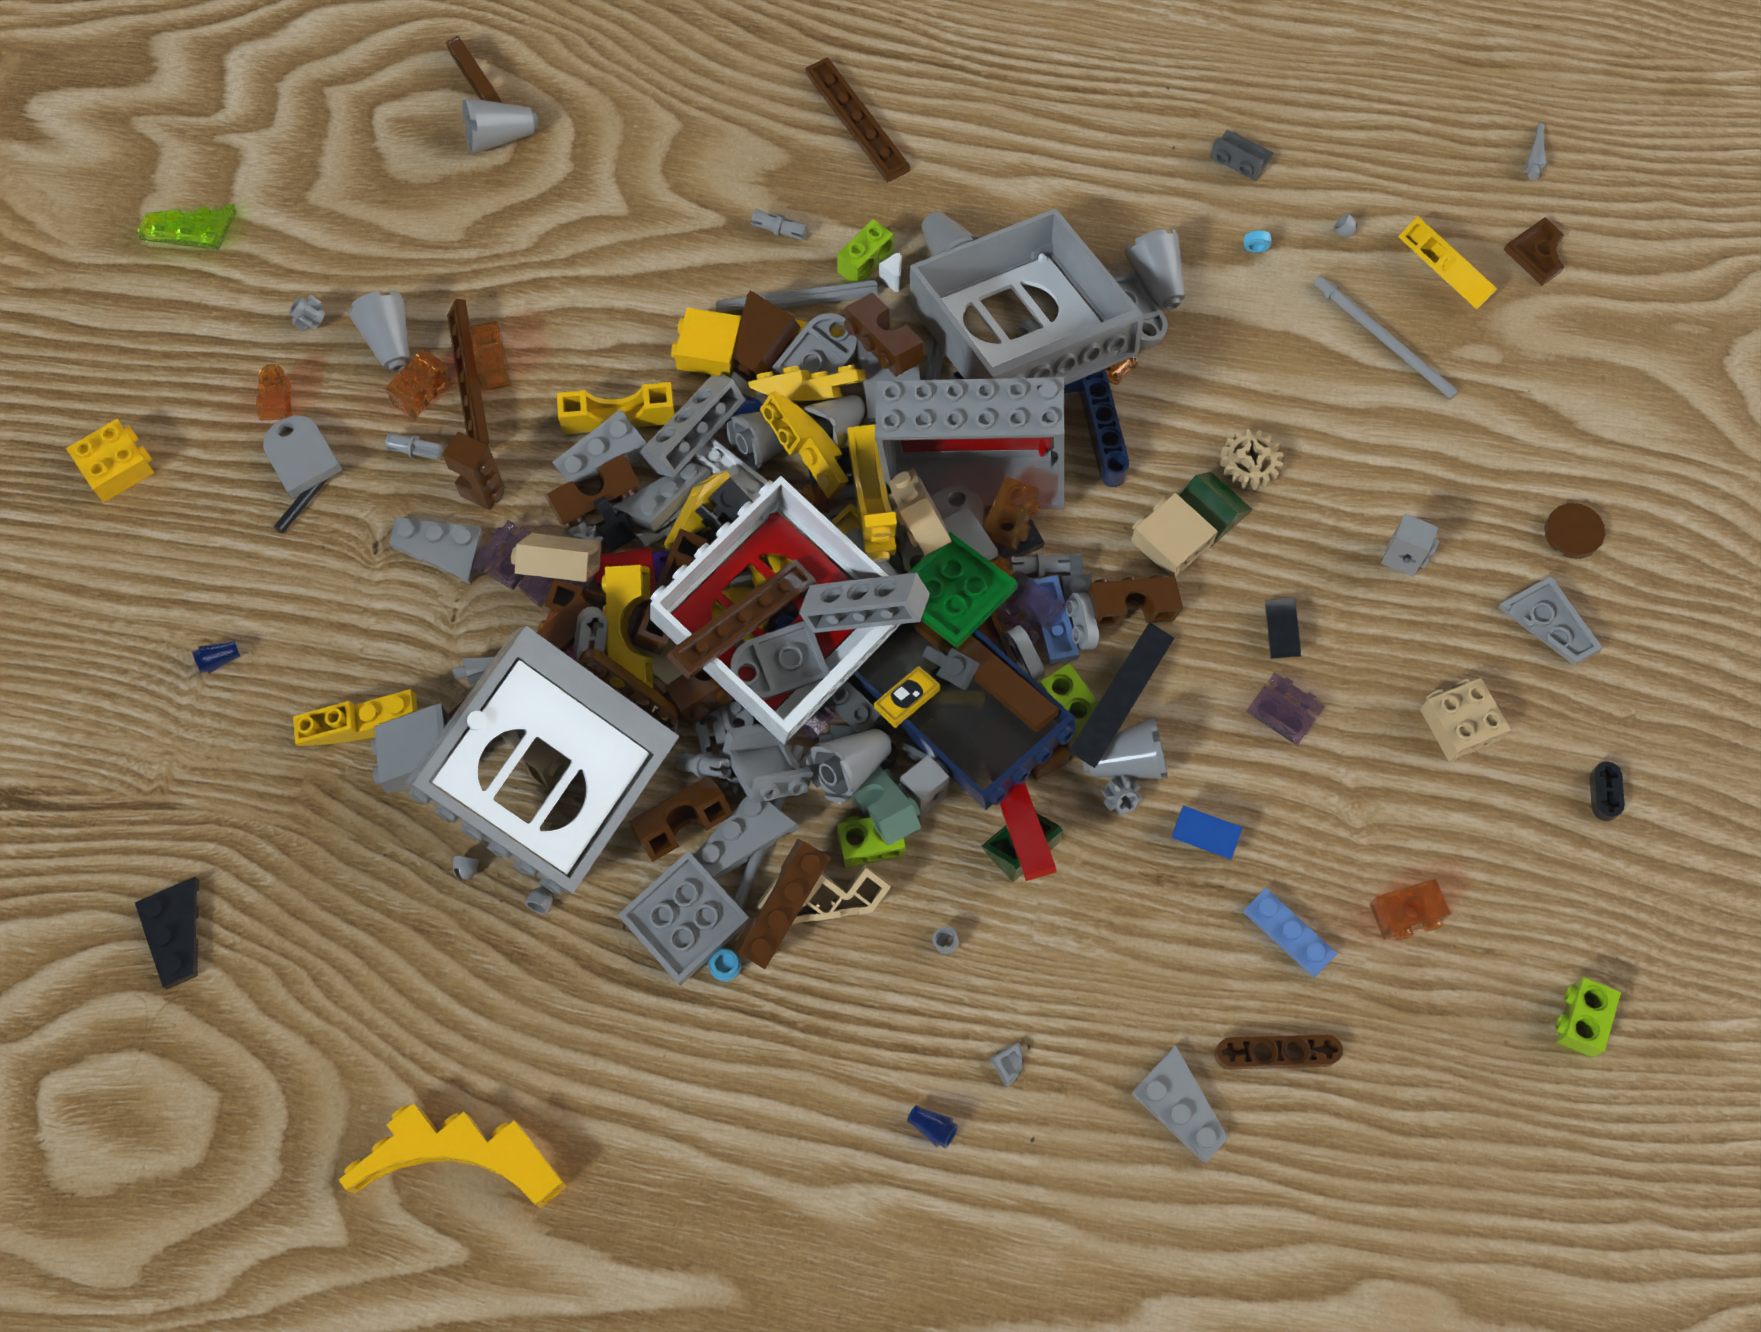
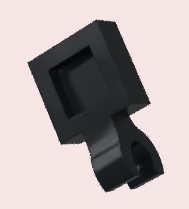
[593,496,636,552]

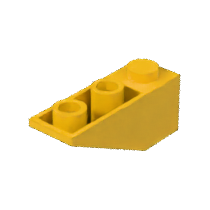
[664,470,732,548]

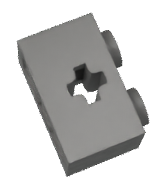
[1380,514,1439,577]
[900,754,949,820]

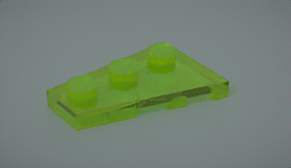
[137,204,237,250]

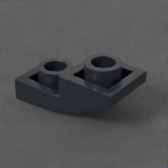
[1265,598,1301,659]

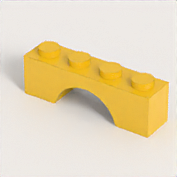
[557,382,675,435]
[602,565,654,688]

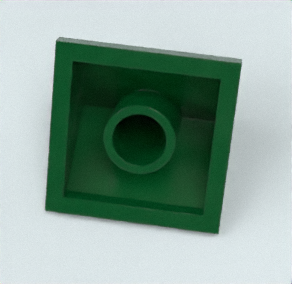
[1179,472,1252,546]
[981,813,1063,882]

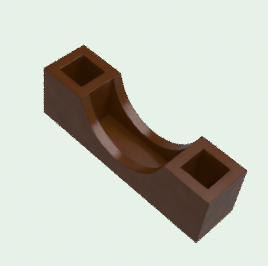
[632,528,708,656]
[733,839,831,969]

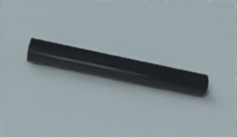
[274,478,329,533]

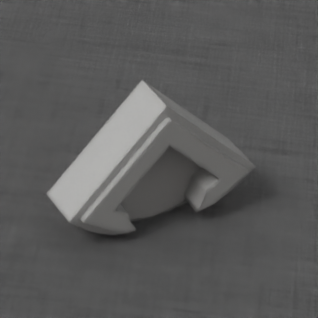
[990,1042,1023,1088]

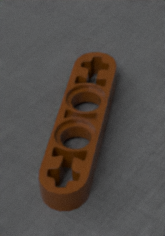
[446,36,502,103]
[577,648,681,732]
[1214,1035,1343,1070]

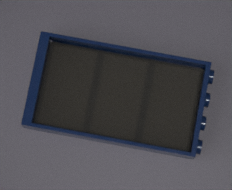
[849,623,1075,810]

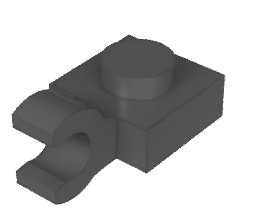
[1061,553,1092,604]
[922,645,980,691]

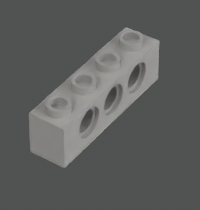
[639,375,746,478]
[799,573,930,633]

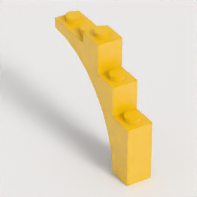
[847,424,897,562]
[339,1103,567,1209]

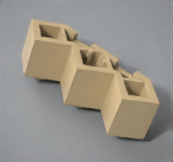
[757,865,891,925]

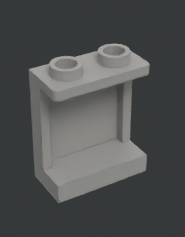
[723,724,813,803]

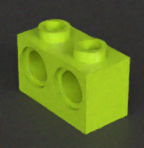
[837,219,894,282]
[1039,663,1099,739]
[837,816,906,868]
[1555,977,1621,1058]

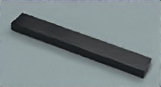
[1068,622,1174,768]

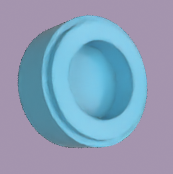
[1244,230,1271,253]
[709,948,741,982]

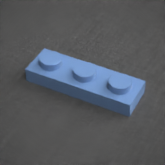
[1028,575,1079,665]
[1243,888,1337,978]

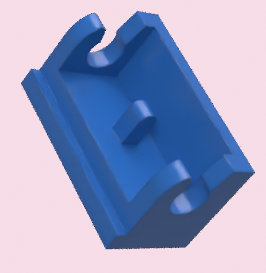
[1171,805,1243,860]

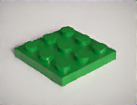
[907,532,1018,648]

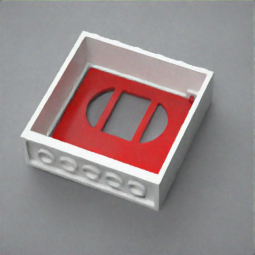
[650,476,901,745]

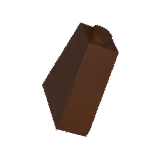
[732,290,801,379]

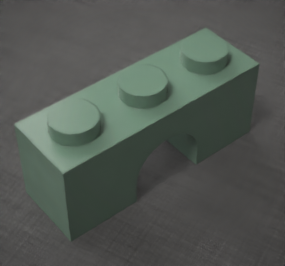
[851,765,921,846]

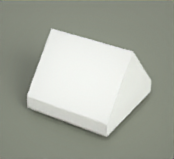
[879,253,902,292]

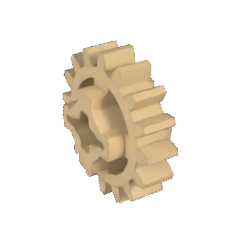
[1220,429,1284,490]

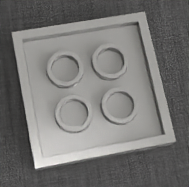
[618,851,751,986]

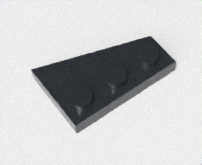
[134,877,199,990]

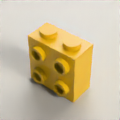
[671,307,742,378]
[66,419,155,503]

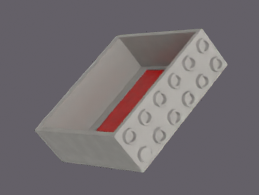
[875,377,1064,510]

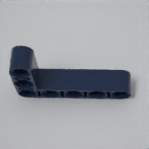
[1064,368,1129,487]

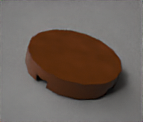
[1544,503,1606,559]

